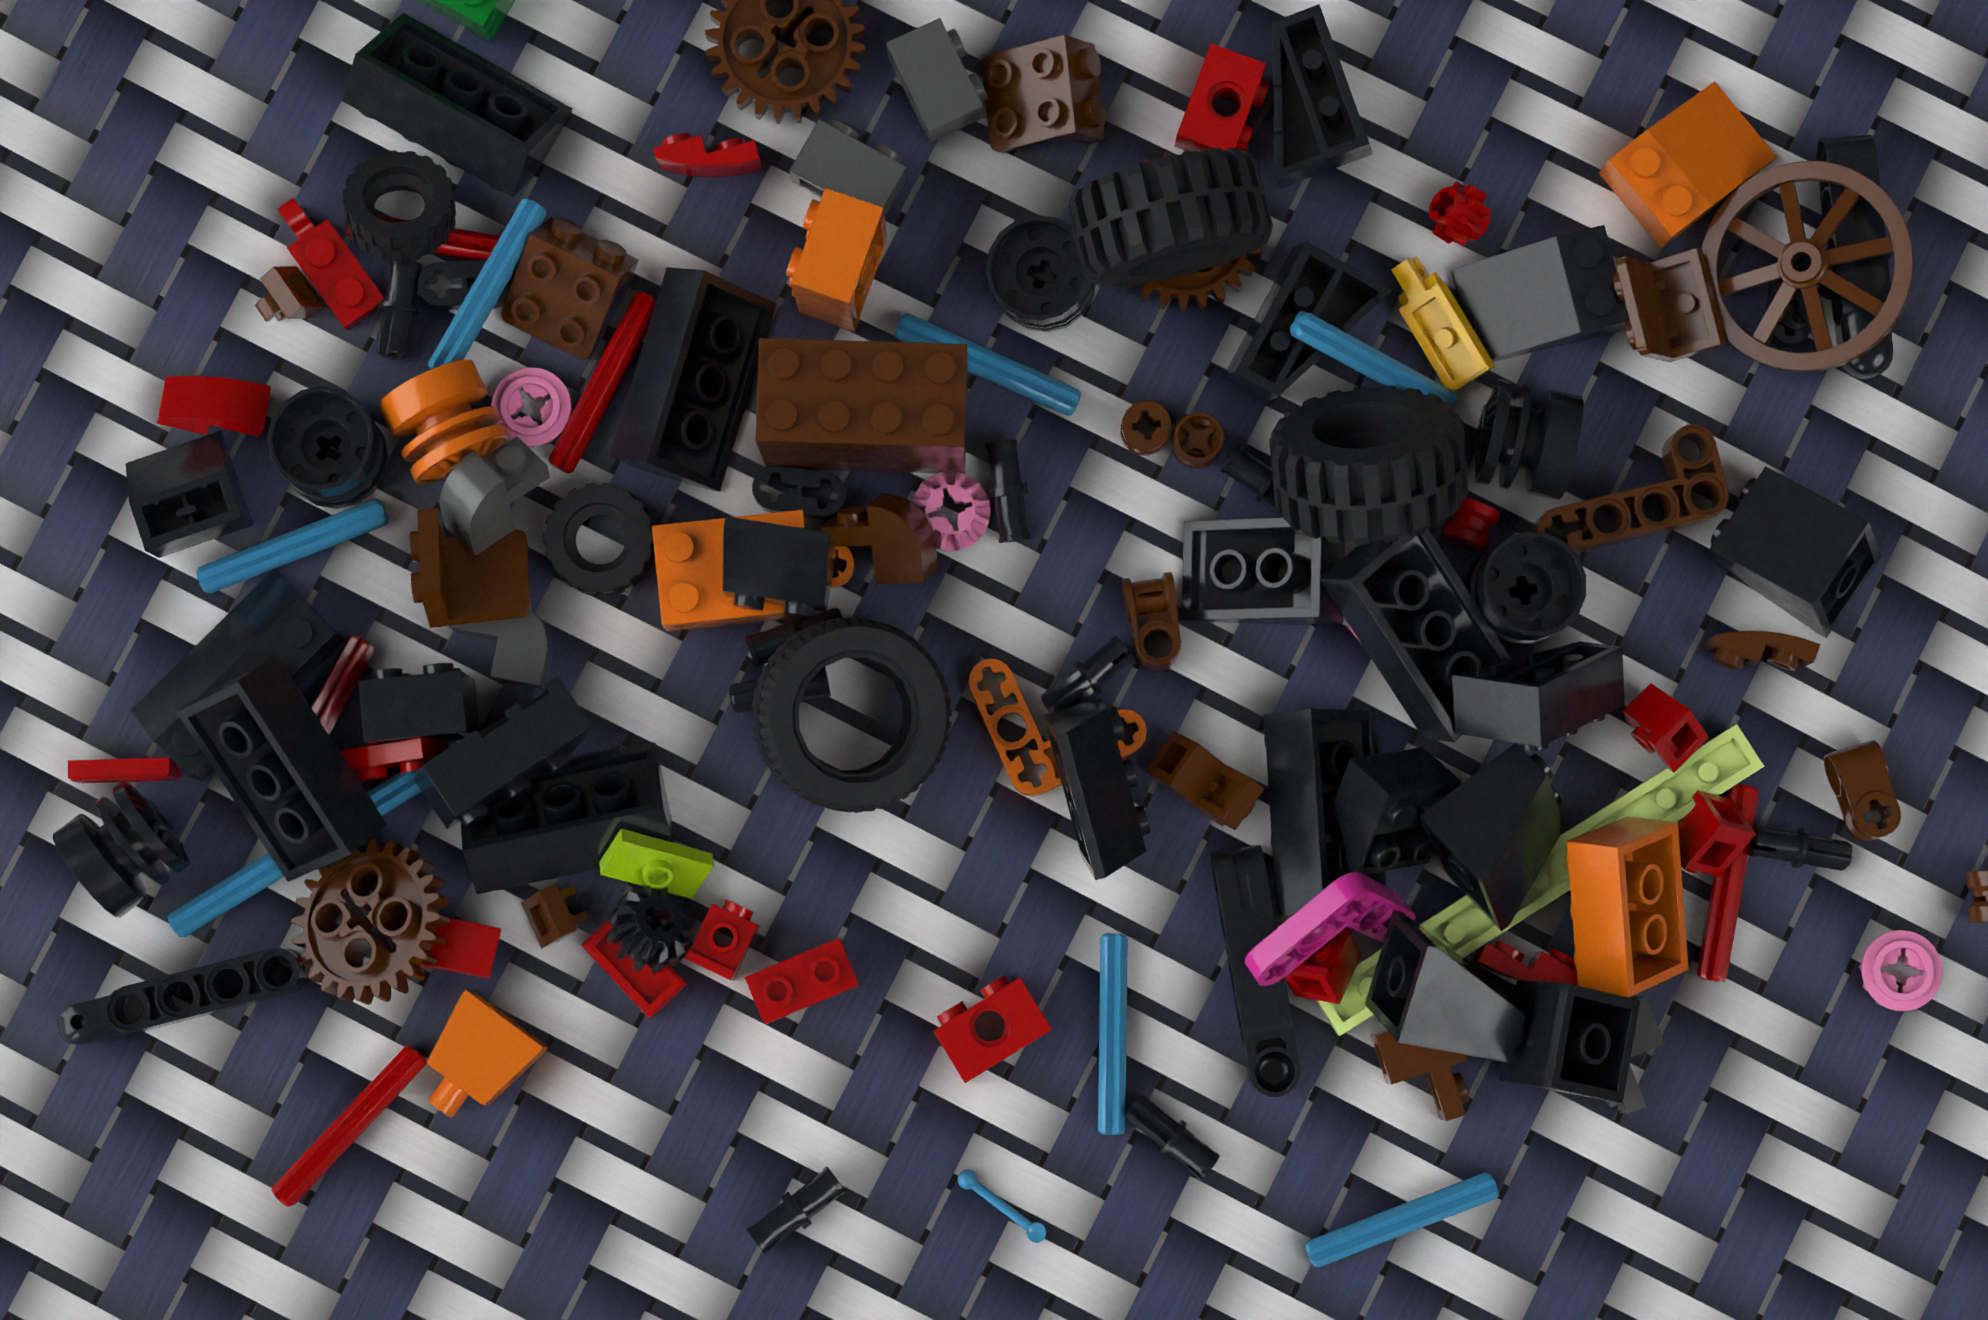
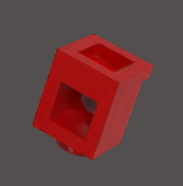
[1623,683,1709,773]
[1678,790,1756,877]
[685,899,760,981]
[1285,927,1362,1005]

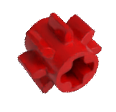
[1428,181,1491,247]

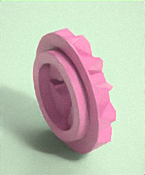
[491,367,572,448]
[912,472,991,551]
[1859,930,1942,1011]

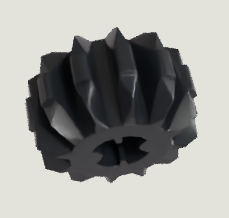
[607,885,695,975]

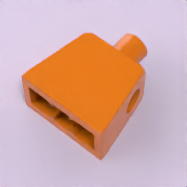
[427,989,549,1118]

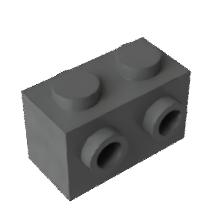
[886,18,988,143]
[790,119,907,217]

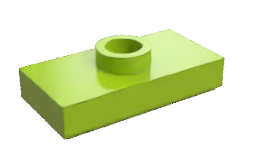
[599,828,714,899]

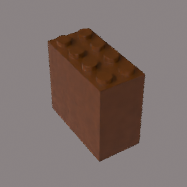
[755,338,968,474]

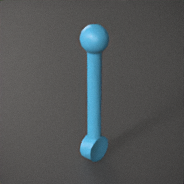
[958,1169,1046,1243]

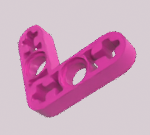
[1245,872,1416,986]

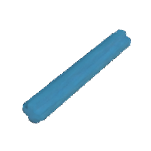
[428,198,546,369]
[1290,311,1458,408]
[895,313,1081,416]
[196,499,389,593]
[1098,933,1128,1135]
[1305,1172,1499,1267]

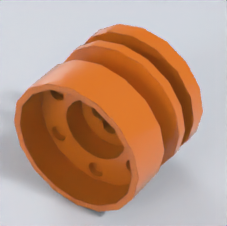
[378,360,511,485]

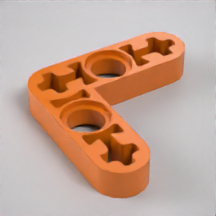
[969,659,1147,797]

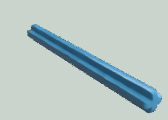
[167,772,422,937]

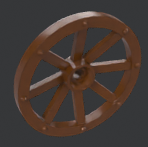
[1701,161,1915,372]

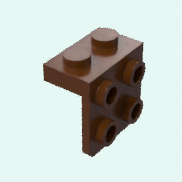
[981,34,1107,153]
[501,217,639,359]
[1613,248,1726,363]
[409,508,531,628]

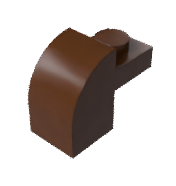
[821,493,938,584]
[1145,731,1264,830]
[1370,1030,1469,1121]

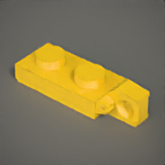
[1391,256,1496,392]

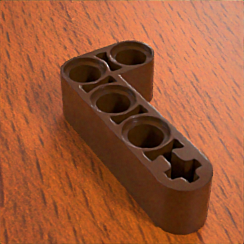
[1530,424,1729,553]

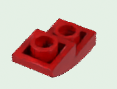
[653,133,763,177]
[157,376,271,437]
[392,912,501,980]
[1471,940,1578,986]

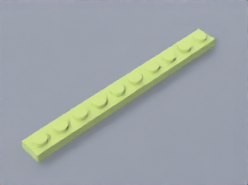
[1315,724,1764,1036]

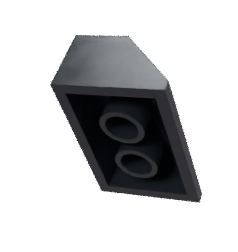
[1043,698,1150,880]

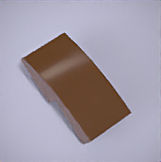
[1702,631,1821,671]

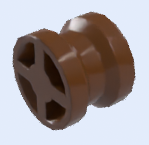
[1120,401,1171,456]

